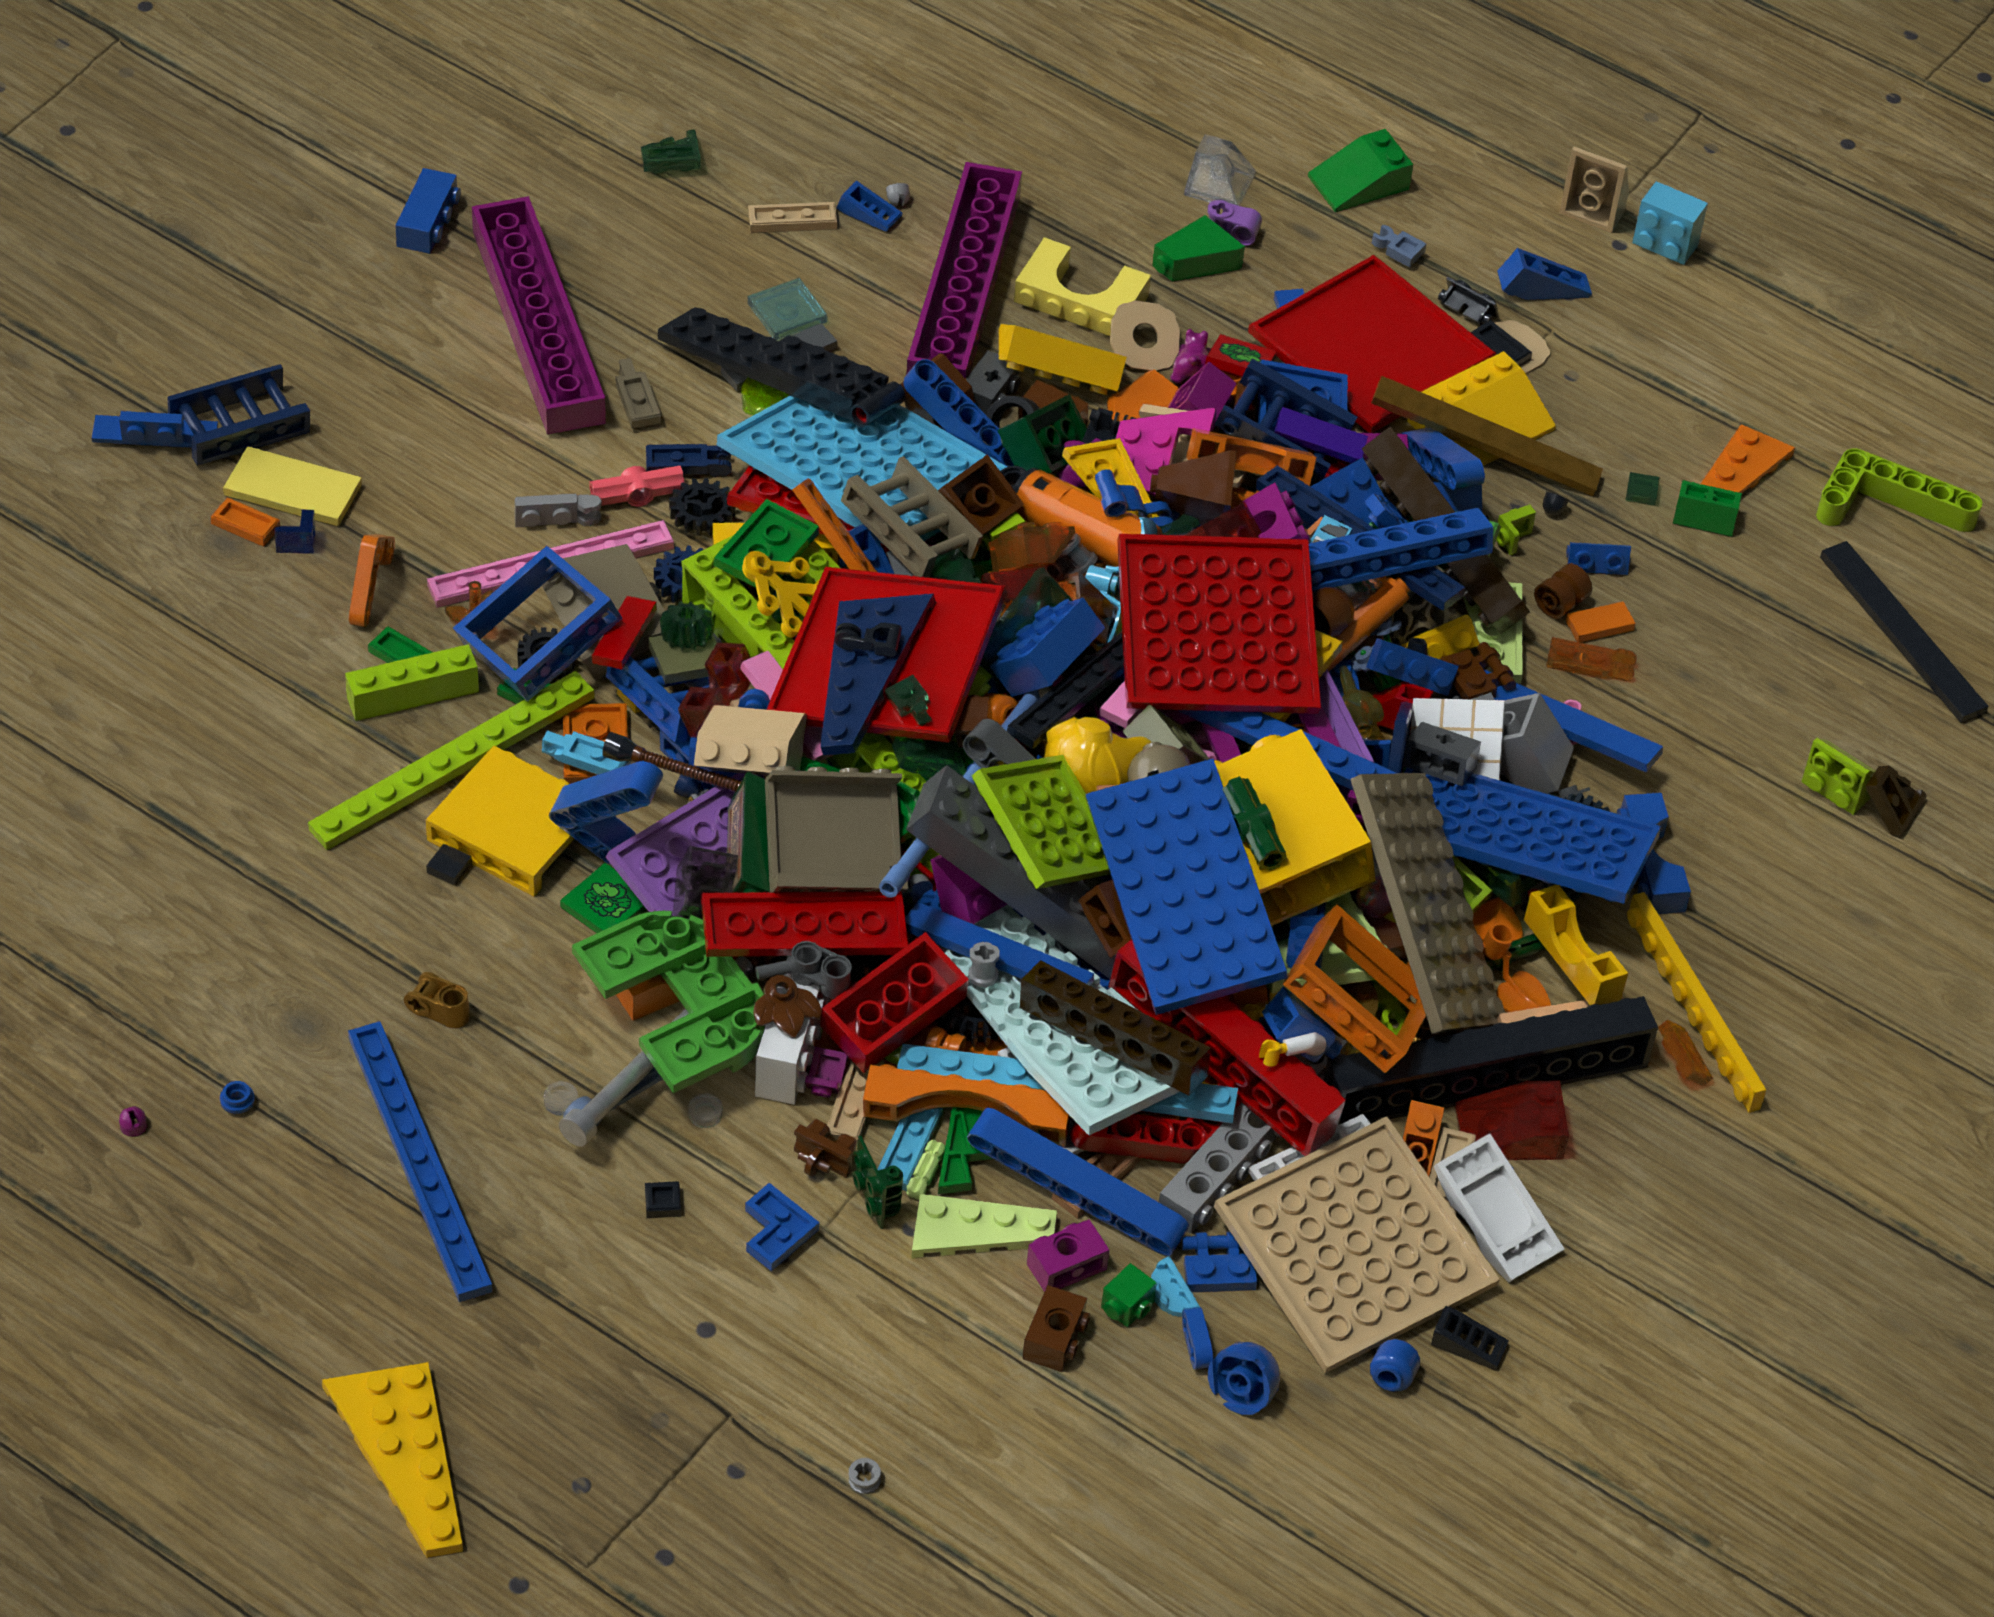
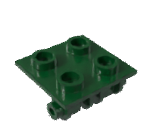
[852,1135,903,1229]

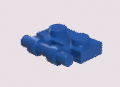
[1182,1232,1257,1292]

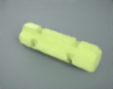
[906,1140,945,1200]

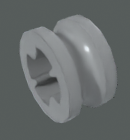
[848,1458,881,1494]

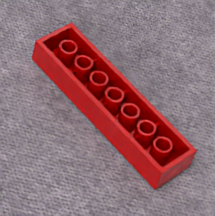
[1108,940,1346,1156]

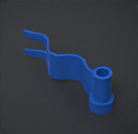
[1095,469,1181,535]

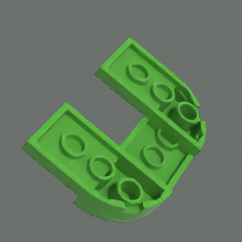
[572,911,766,1093]

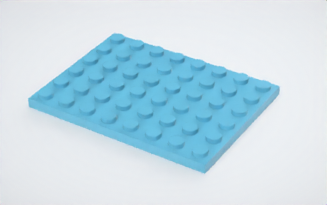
[716,395,1007,544]

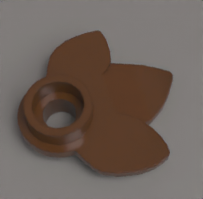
[753,975,821,1038]

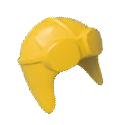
[1044,717,1152,794]

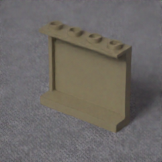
[765,766,908,895]

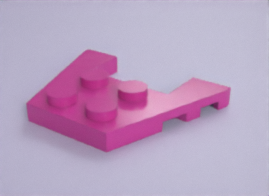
[1116,408,1217,497]

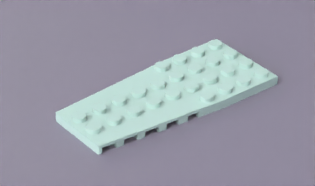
[938,904,1180,1135]

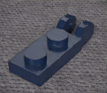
[646,444,732,477]

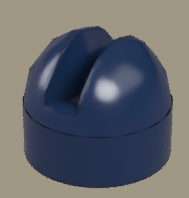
[674,775,701,798]

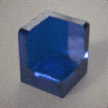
[275,509,316,554]

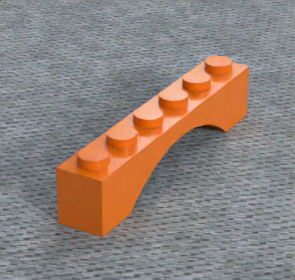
[863,1064,1071,1146]

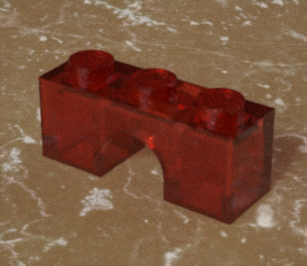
[678,643,751,738]

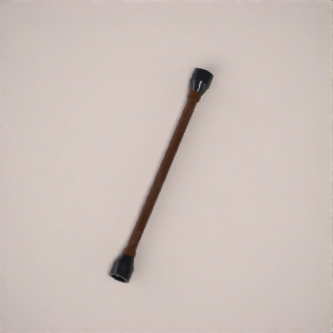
[602,732,741,792]

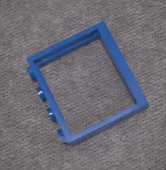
[453,546,622,702]

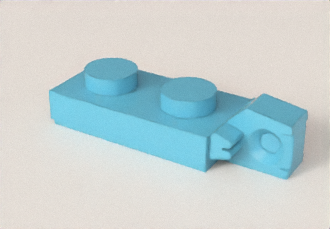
[542,731,632,775]

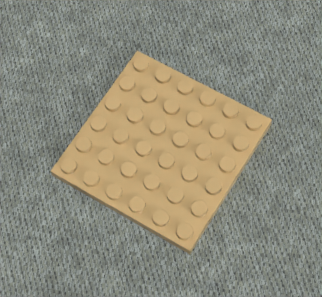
[1214,1116,1500,1373]

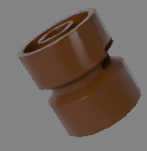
[1534,563,1593,619]

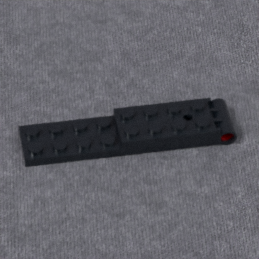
[658,307,906,427]

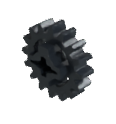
[669,478,736,536]

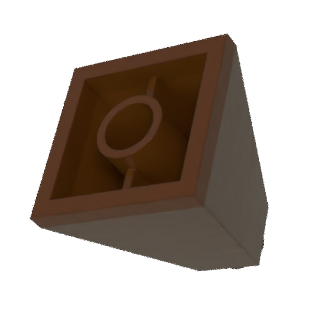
[1150,450,1236,534]

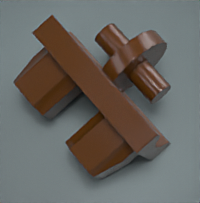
[794,1119,857,1178]

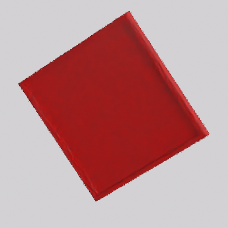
[1248,255,1497,433]
[766,567,1007,743]

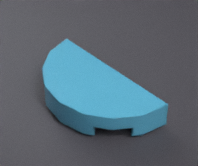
[1151,1256,1200,1317]

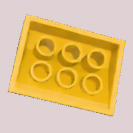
[1407,351,1556,466]

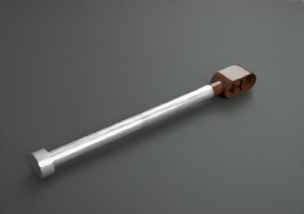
[559,956,782,1147]

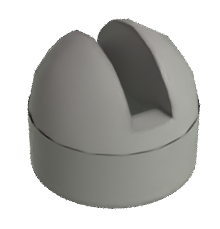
[886,183,910,206]

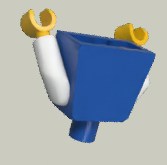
[1242,986,1342,1066]

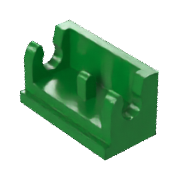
[1673,480,1742,537]

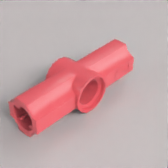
[589,466,685,507]

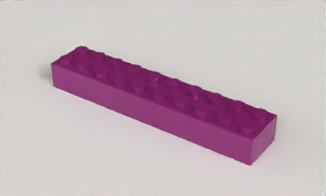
[906,162,1022,379]
[472,196,606,435]

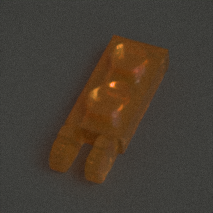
[1546,637,1637,681]

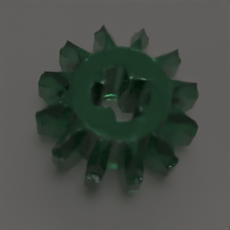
[660,601,714,651]

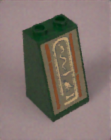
[725,772,770,893]

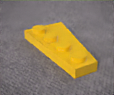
[1062,438,1166,535]

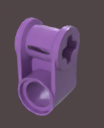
[1207,200,1262,246]

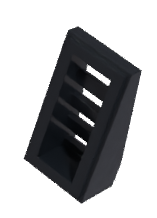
[1431,1306,1509,1370]

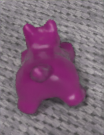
[1170,329,1211,384]

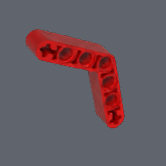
[1070,1083,1241,1164]

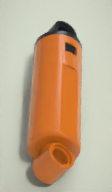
[1000,466,1163,567]

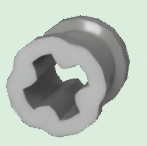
[968,942,1000,987]

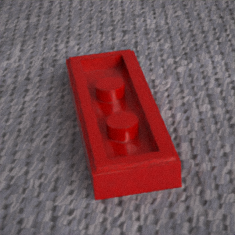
[592,596,657,670]

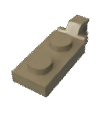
[615,358,661,428]

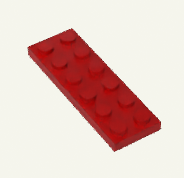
[701,891,908,957]

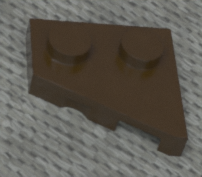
[1865,765,1927,836]

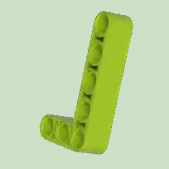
[1816,448,1983,532]

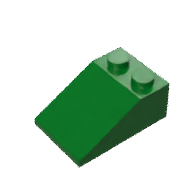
[1308,129,1414,212]

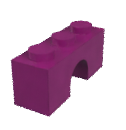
[1243,483,1312,542]

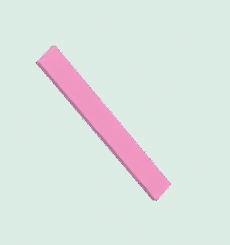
[427,520,674,608]

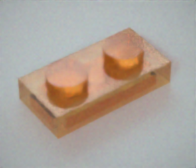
[1658,1019,1713,1086]

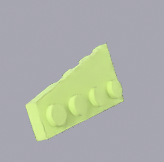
[911,1194,1057,1258]

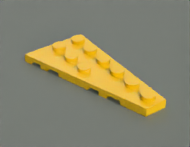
[322,1362,463,1558]

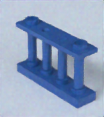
[606,656,740,743]

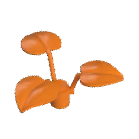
[1406,895,1551,1013]

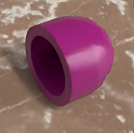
[119,1106,148,1137]

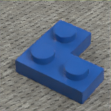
[745,1183,820,1271]

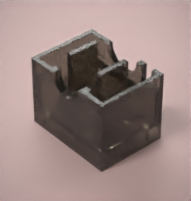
[672,846,738,920]

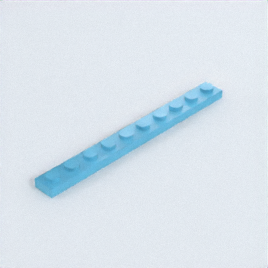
[897,1044,1238,1123]

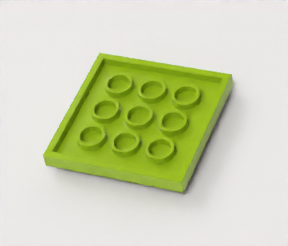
[971,755,1110,889]

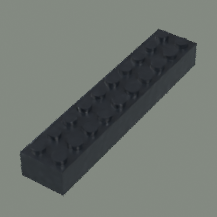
[1324,996,1658,1126]

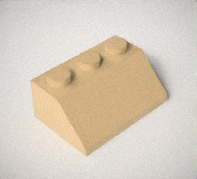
[694,705,807,776]

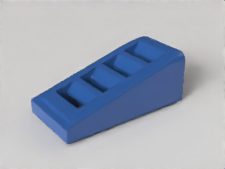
[836,180,903,232]

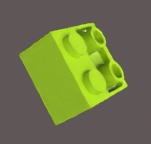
[1801,738,1876,815]

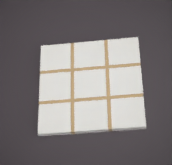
[1411,698,1505,780]

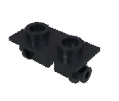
[1438,277,1499,326]

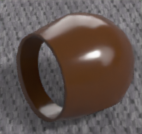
[1312,587,1354,639]

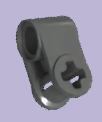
[1038,533,1098,583]

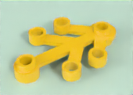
[742,551,820,638]

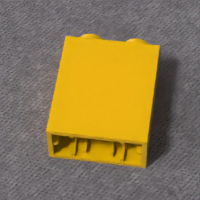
[1214,729,1376,926]

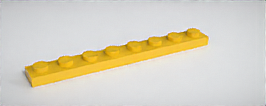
[1627,892,1766,1113]

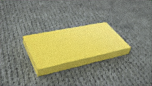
[223,446,362,526]

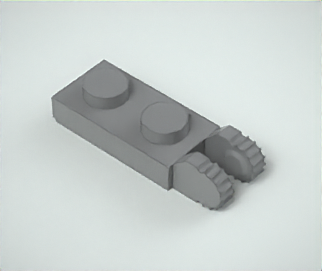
[514,494,602,527]

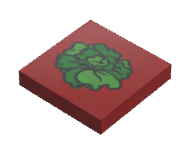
[1205,334,1276,377]

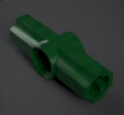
[1222,776,1287,870]

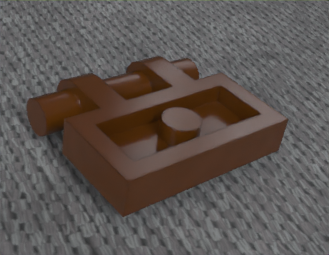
[1440,642,1516,700]

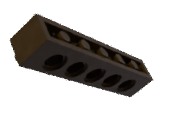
[1019,960,1211,1096]

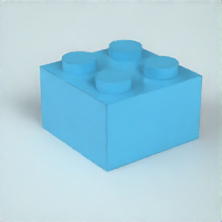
[1632,181,1708,265]

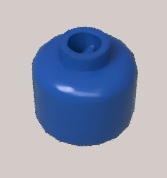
[1370,1339,1420,1392]

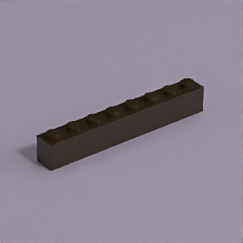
[1361,426,1530,634]

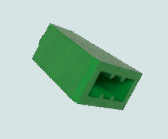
[1152,215,1245,282]

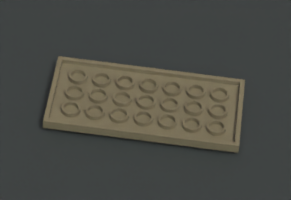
[1350,773,1504,1034]

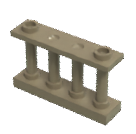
[841,456,983,578]

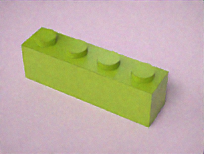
[345,644,479,721]

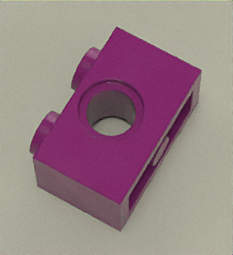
[1026,1219,1110,1292]

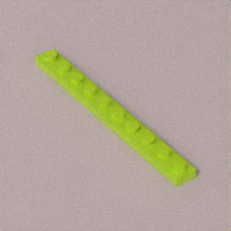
[308,671,595,850]

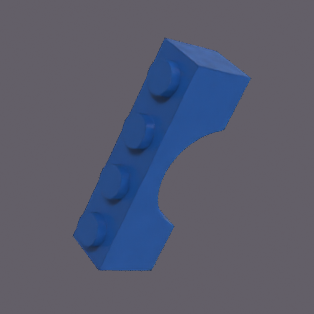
[1616,793,1691,914]

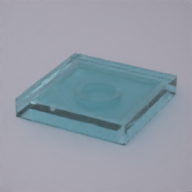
[747,278,827,340]

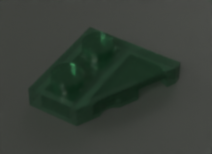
[641,129,701,173]
[892,736,966,780]

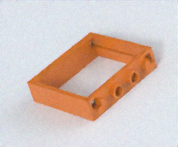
[1283,905,1426,1073]

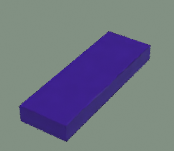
[1274,407,1368,463]

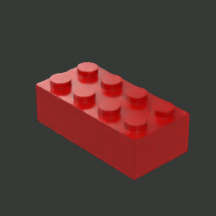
[820,932,969,1073]

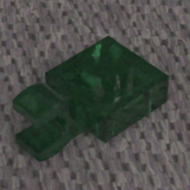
[885,675,932,726]

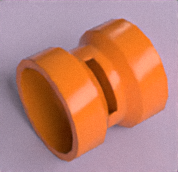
[925,1026,967,1052]

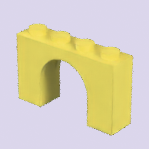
[1014,237,1151,336]

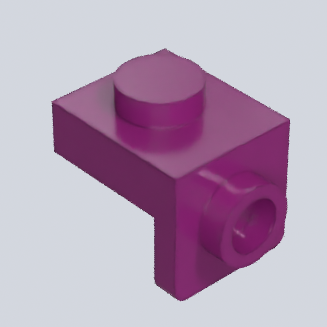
[805,1047,849,1098]

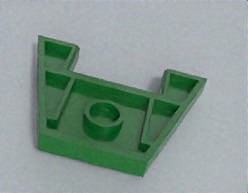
[938,1107,993,1194]

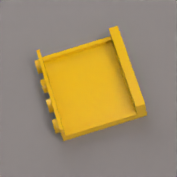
[426,746,574,897]

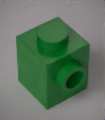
[1101,1263,1157,1328]

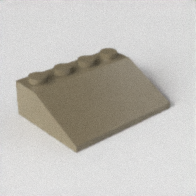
[542,544,677,681]

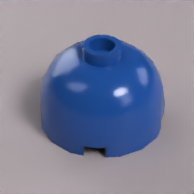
[1207,1342,1281,1415]

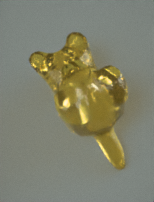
[1339,665,1385,740]

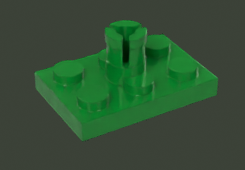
[714,499,819,590]

